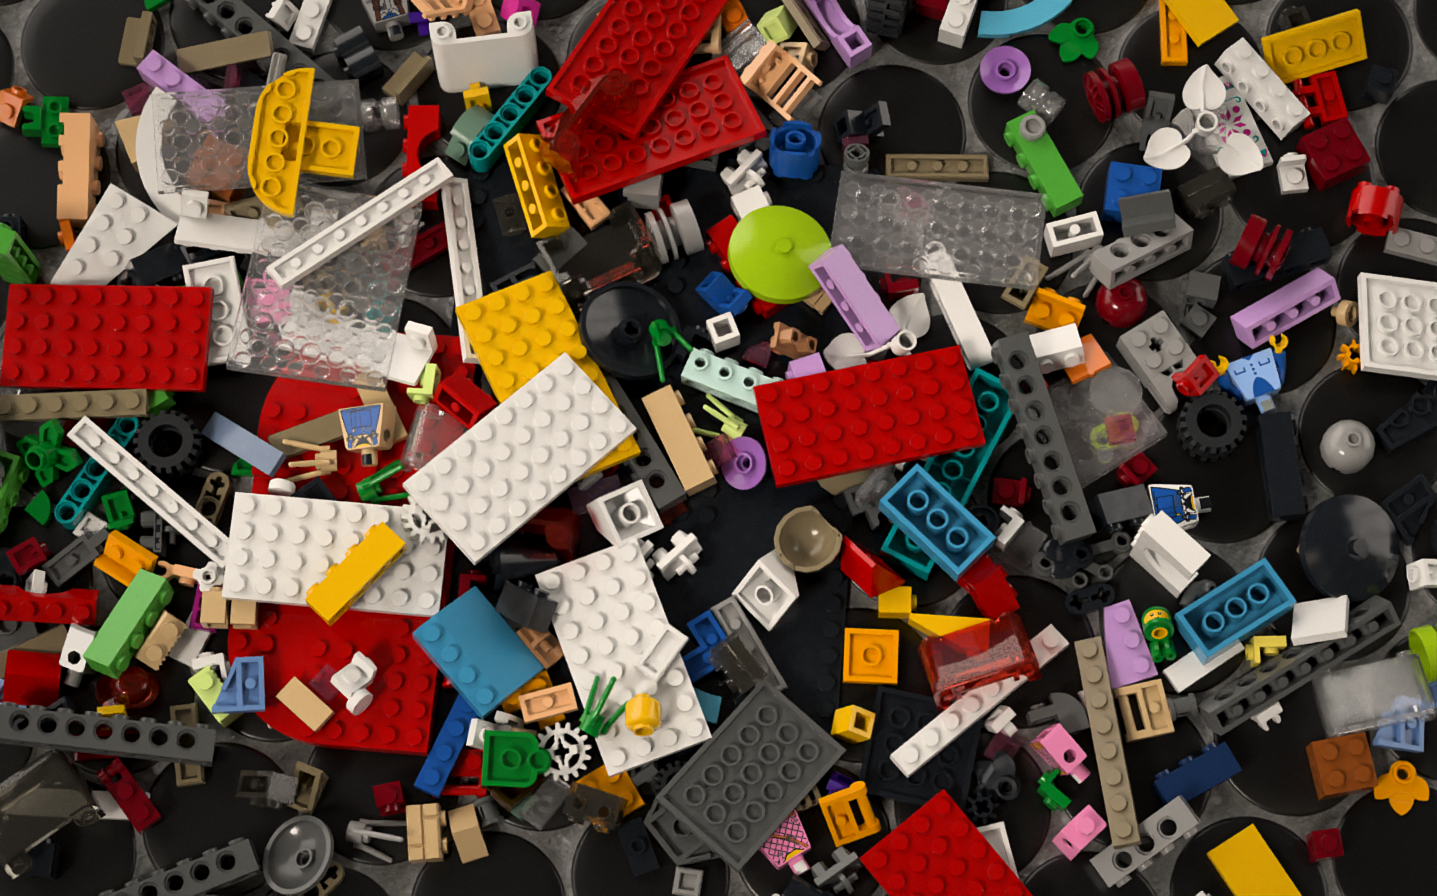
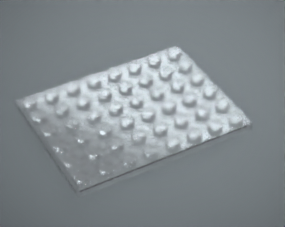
[226,185,423,392]

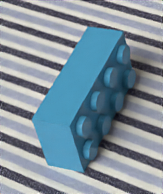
[878,464,996,582]
[1173,558,1296,666]

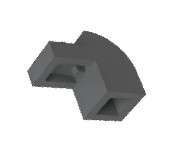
[1139,91,1175,151]
[1026,692,1090,736]

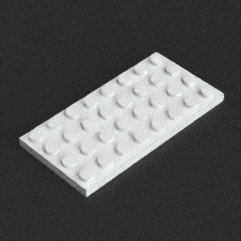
[403,352,637,565]
[222,492,448,617]
[535,538,712,778]

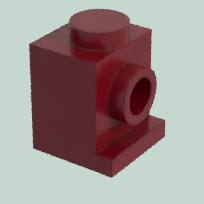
[373,780,407,817]

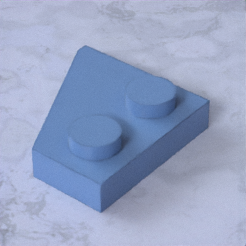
[212,656,265,714]
[1372,694,1425,753]

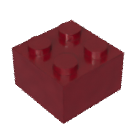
[1295,117,1371,192]

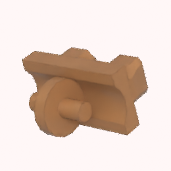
[770,322,817,360]
[516,627,564,670]

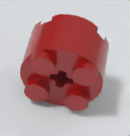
[1346,181,1404,236]

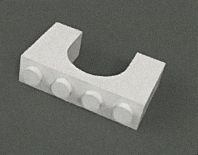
[1129,510,1211,598]

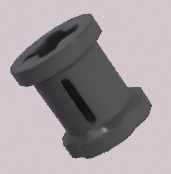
[1166,693,1198,722]
[473,795,505,829]

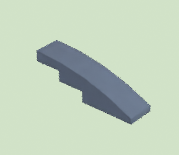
[201,412,287,478]

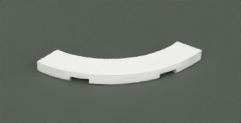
[136,86,181,228]

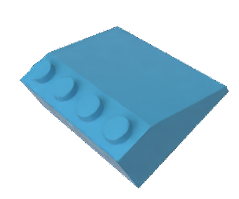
[412,586,545,720]

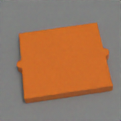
[1063,333,1112,385]

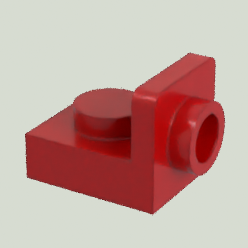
[1171,355,1220,396]

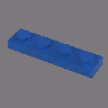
[414,694,479,798]

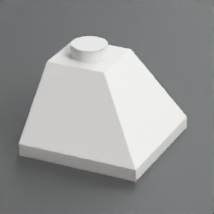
[586,479,664,548]
[732,549,799,631]

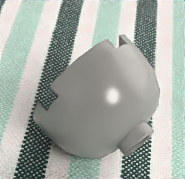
[1320,419,1375,474]

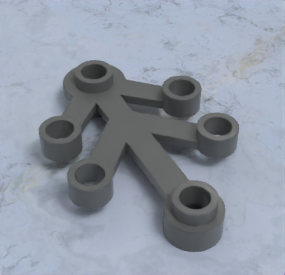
[1032,525,1132,590]

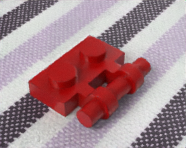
[1292,71,1349,129]

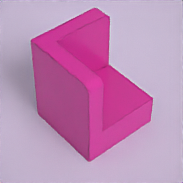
[500,0,541,28]

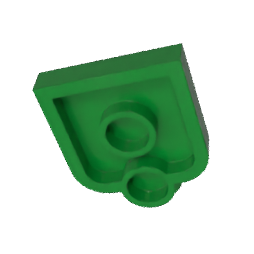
[481,730,552,788]

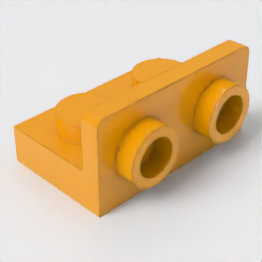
[1024,287,1086,331]
[94,529,158,587]

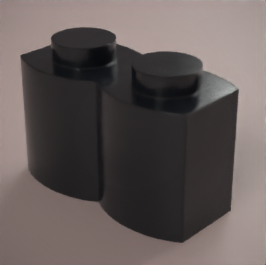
[331,25,385,86]

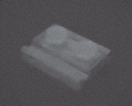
[711,19,768,75]
[1187,103,1227,154]

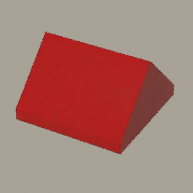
[840,536,905,598]
[2,650,62,707]

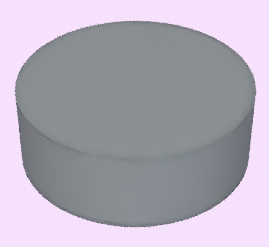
[1019,114,1046,142]

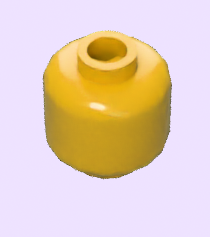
[625,693,661,737]

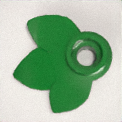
[1048,18,1098,63]

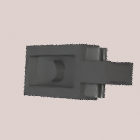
[42,527,111,588]

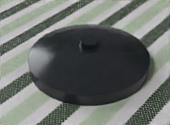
[578,281,682,381]
[1299,494,1400,602]

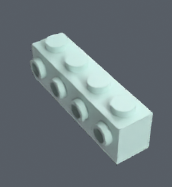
[681,348,784,413]

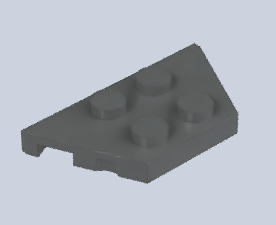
[643,799,720,866]

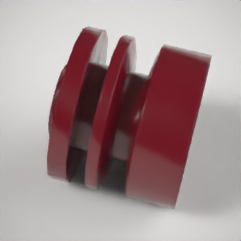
[1083,58,1146,123]
[1229,213,1293,281]

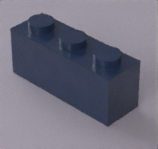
[1151,742,1242,806]

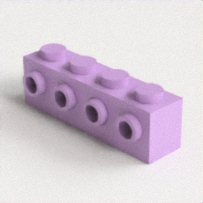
[808,244,900,352]
[1230,267,1341,349]

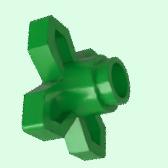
[16,418,83,487]

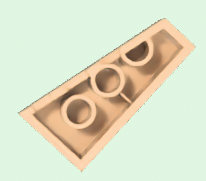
[57,113,105,228]

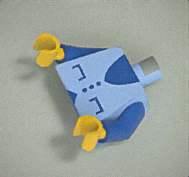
[1210,333,1288,414]

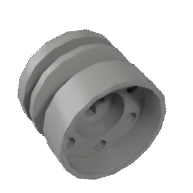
[644,199,704,264]

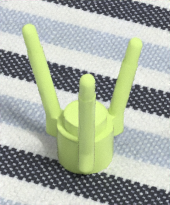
[692,393,748,444]

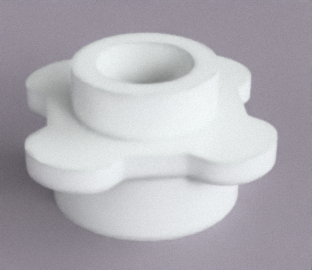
[193,562,224,592]

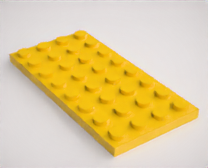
[455,270,641,481]

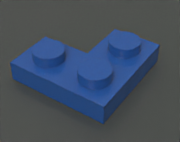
[682,610,738,685]

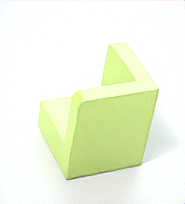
[757,5,798,44]

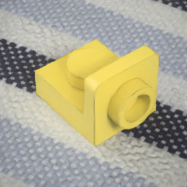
[1245,636,1287,668]

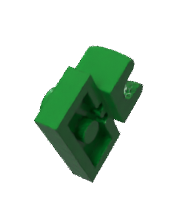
[22,96,69,148]

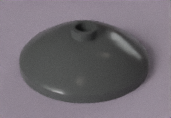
[263,815,334,896]

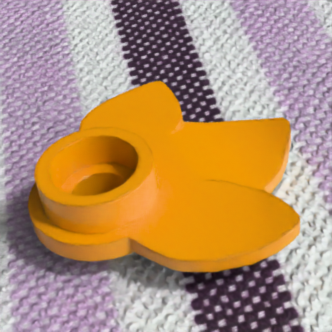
[1374,760,1429,816]

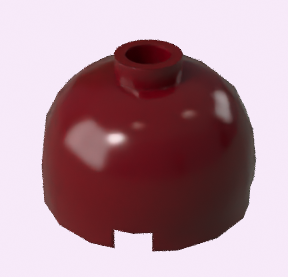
[1095,278,1148,328]

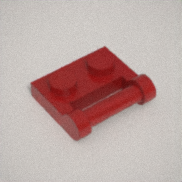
[432,749,488,798]

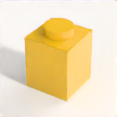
[878,586,917,618]
[830,705,875,744]

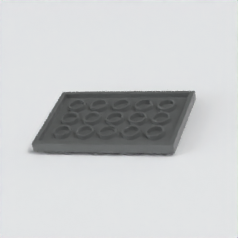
[655,678,846,873]

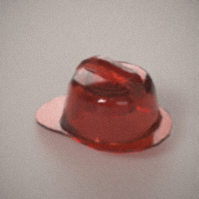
[94,666,159,709]

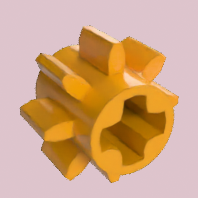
[1336,340,1361,374]

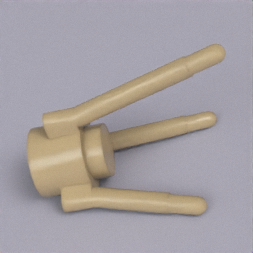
[282,439,337,483]

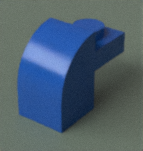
[695,271,753,319]

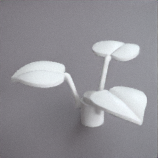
[1143,64,1263,176]
[823,293,930,370]

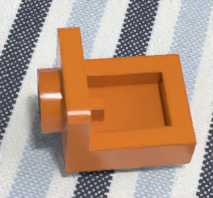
[0,86,34,128]
[57,219,77,252]

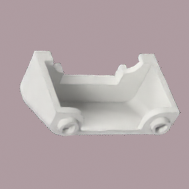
[429,11,539,93]

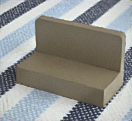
[118,11,158,67]
[382,51,435,107]

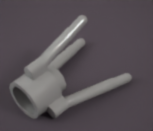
[1046,244,1103,298]
[346,818,407,863]

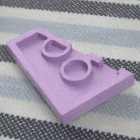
[1103,599,1158,691]

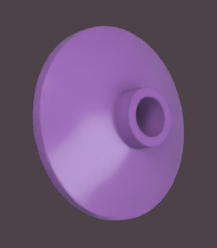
[980,46,1031,94]
[721,437,767,490]

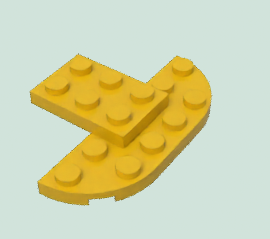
[247,68,360,218]

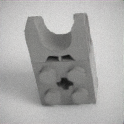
[1116,310,1212,414]

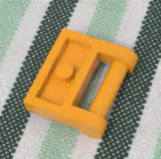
[818,781,881,847]

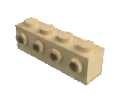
[641,385,718,496]

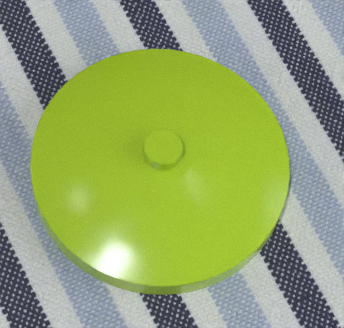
[728,205,831,304]

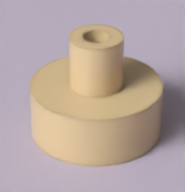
[1331,300,1359,327]

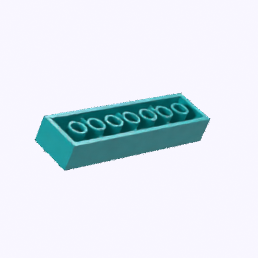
[879,367,1024,581]

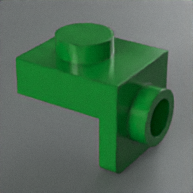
[101,488,137,531]
[1037,767,1071,813]

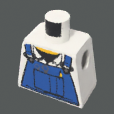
[1146,484,1211,531]

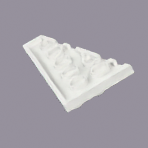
[50,183,178,285]

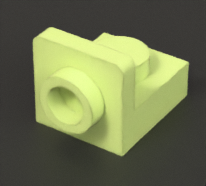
[407,363,441,405]

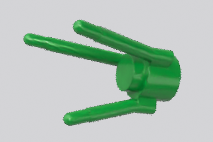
[649,319,693,383]
[356,459,411,504]
[578,676,629,738]

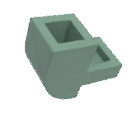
[445,105,494,166]

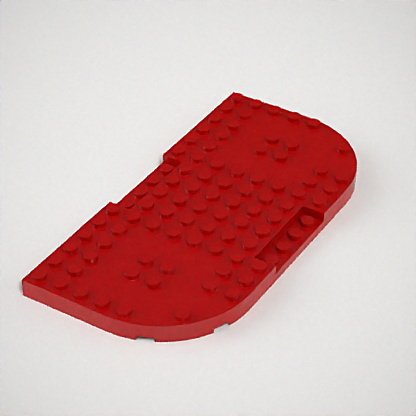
[228,332,479,756]

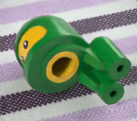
[1141,606,1176,663]

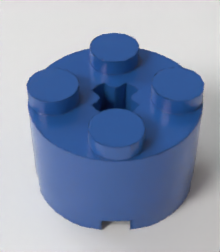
[769,120,821,180]

